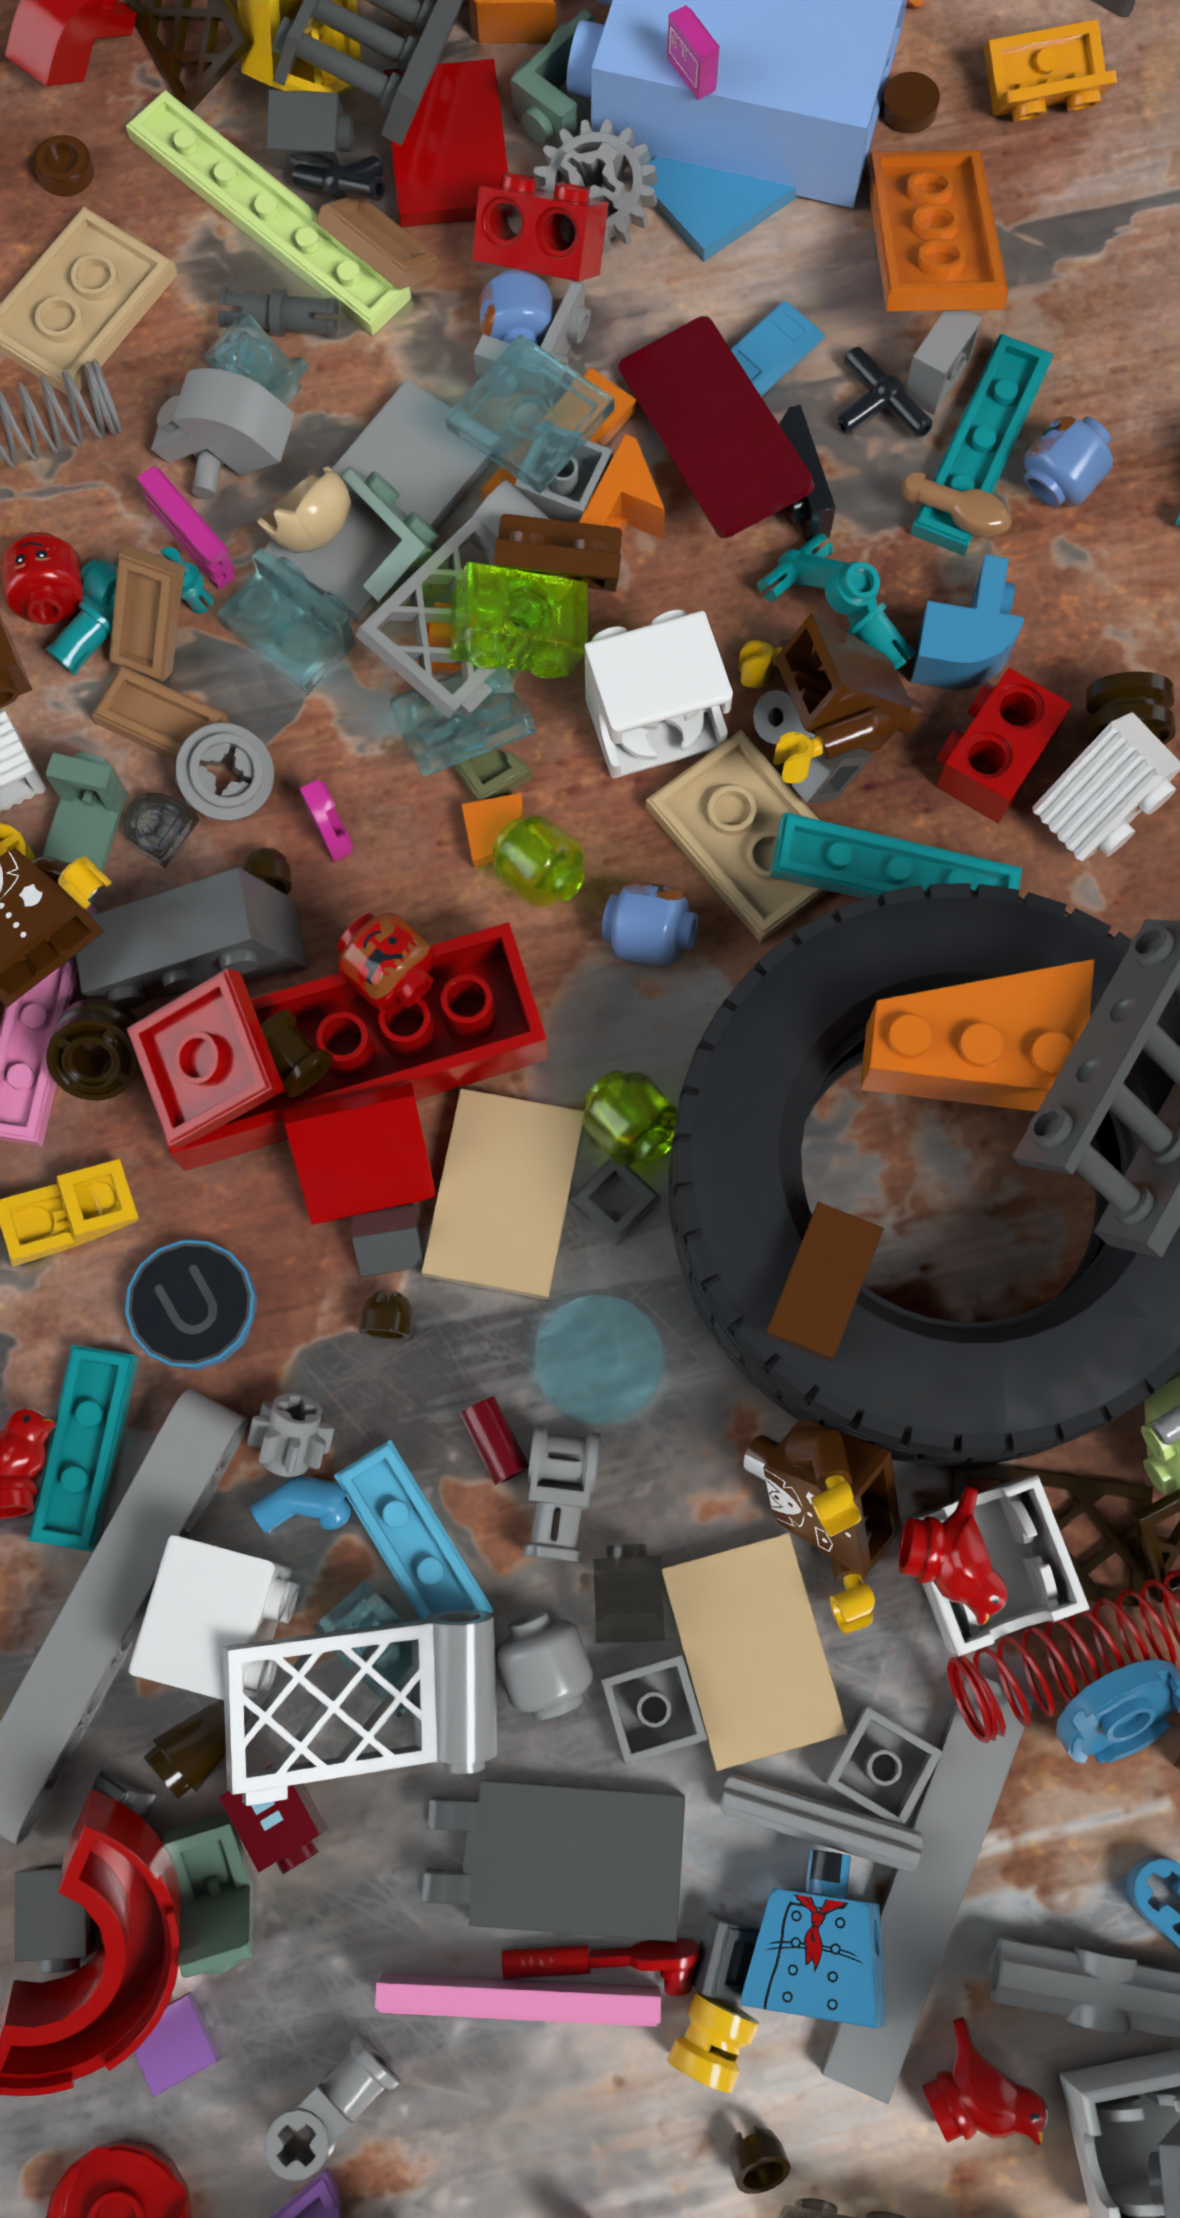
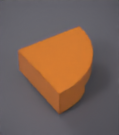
[461,793,523,868]

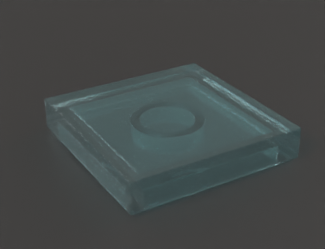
[445,334,614,494]

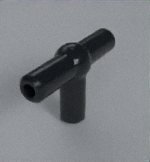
[292,155,386,201]
[837,347,933,438]

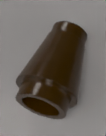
[143,1699,246,1799]

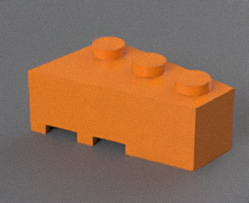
[860,959,1095,1112]

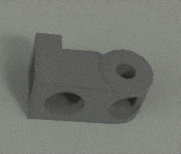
[753,690,873,803]

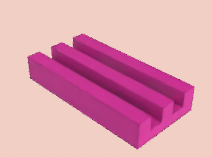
[137,466,235,590]

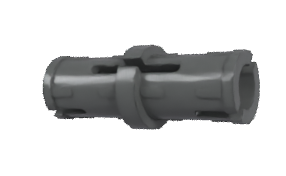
[218,288,339,337]

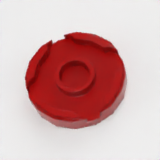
[46,2139,192,2218]

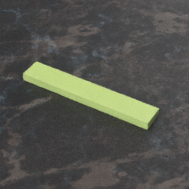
[126,90,411,336]

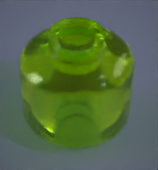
[493,815,585,908]
[582,1070,677,1166]

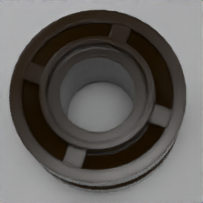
[1086,671,1176,745]
[46,998,139,1101]

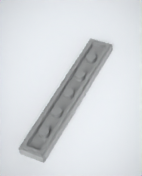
[820,1677,1035,2104]

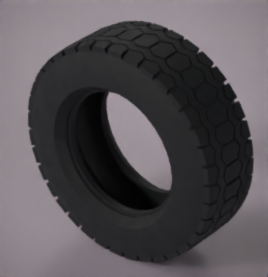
[669,883,1180,1466]

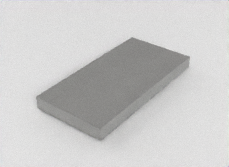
[264,379,501,623]

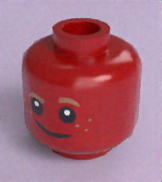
[1,532,84,625]

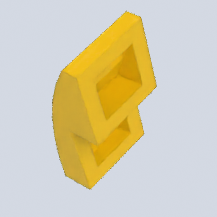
[0,1159,139,1267]

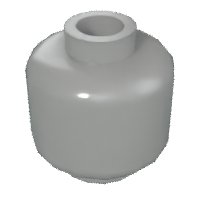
[495,1611,593,1720]

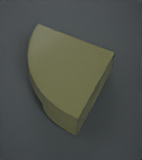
[448,745,532,801]

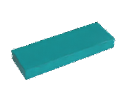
[27,1345,140,1552]

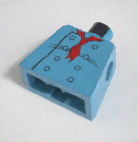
[741,1849,887,2028]

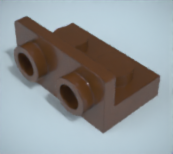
[493,514,622,592]

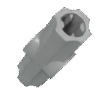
[990,1937,1180,2039]

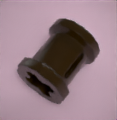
[260,1009,333,1097]

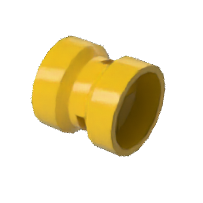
[667,1991,759,2093]

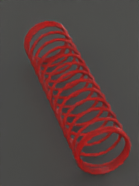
[947,1570,1180,1743]

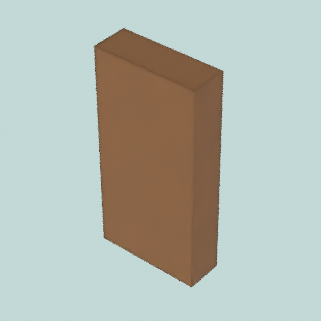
[316,197,441,290]
[109,545,185,681]
[91,666,230,767]

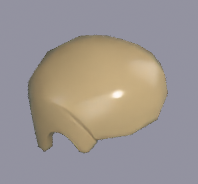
[257,466,351,553]

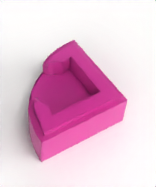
[300,779,354,862]

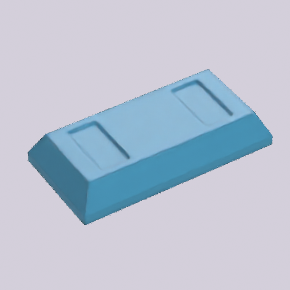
[730,300,825,397]

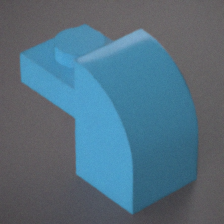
[910,555,1024,689]

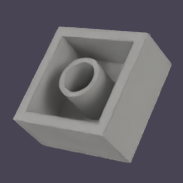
[905,310,983,415]
[514,424,612,522]
[601,1655,708,1765]
[822,1706,943,1826]

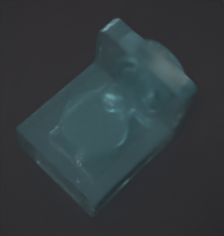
[203,313,310,405]

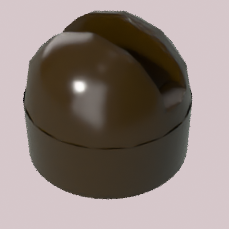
[242,847,292,895]
[359,1291,413,1340]
[728,2125,791,2194]

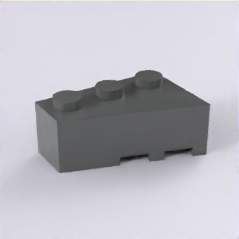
[76,867,308,1010]

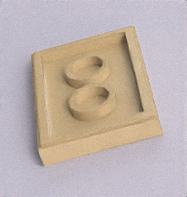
[0,207,178,399]
[646,730,830,944]
[421,1089,585,1301]
[661,1533,848,1771]

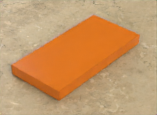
[866,150,1008,312]

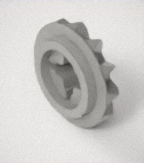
[175,723,274,822]

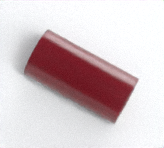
[460,1396,529,1486]

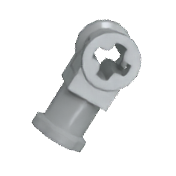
[522,1425,601,1563]
[264,2034,401,2181]

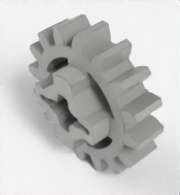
[533,119,658,253]

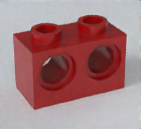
[472,173,609,281]
[936,667,1073,824]

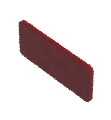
[618,316,814,538]

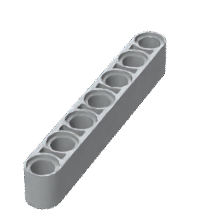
[0,1389,249,1845]

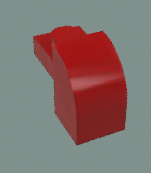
[5,0,137,86]

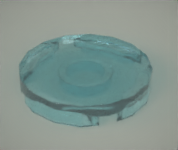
[535,1295,664,1427]

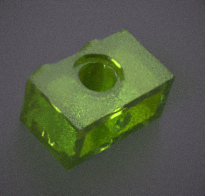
[450,562,588,679]

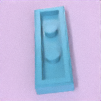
[334,1440,495,1620]

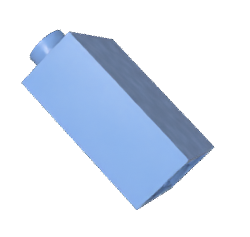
[566,0,907,208]

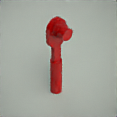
[502,1938,700,1996]

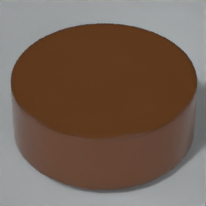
[881,72,940,133]
[33,135,94,197]

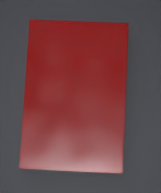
[383,59,513,227]

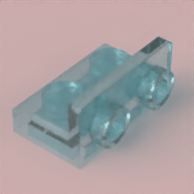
[216,548,356,695]
[390,662,537,777]

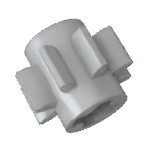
[247,1393,335,1477]

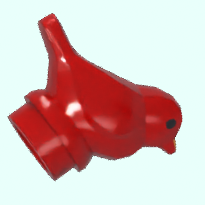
[0,1408,56,1519]
[899,1486,1008,1625]
[922,2016,1049,2145]

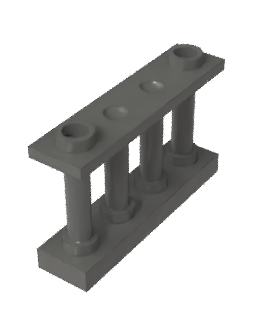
[272,0,465,146]
[1012,919,1180,1258]

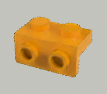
[983,19,1117,122]

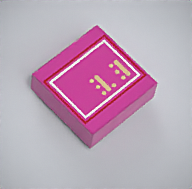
[667,5,720,100]

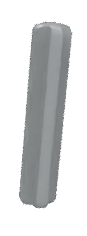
[720,1774,924,1873]

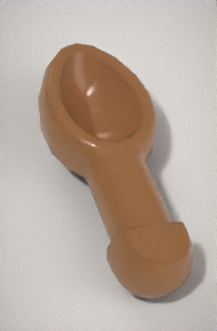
[900,472,1012,537]

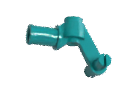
[757,533,917,670]
[45,547,213,676]

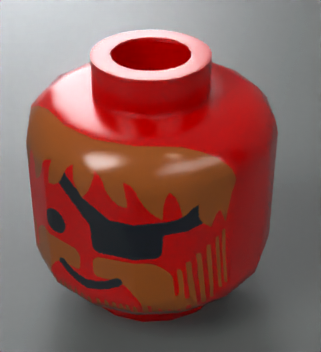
[337,913,434,1010]

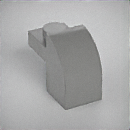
[151,368,295,476]

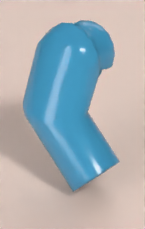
[249,1475,351,1533]

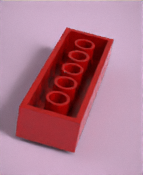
[164,922,549,1171]

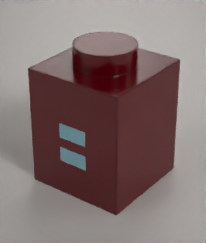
[218,1764,329,1875]

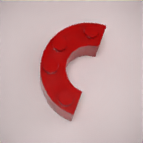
[0,1789,182,2096]

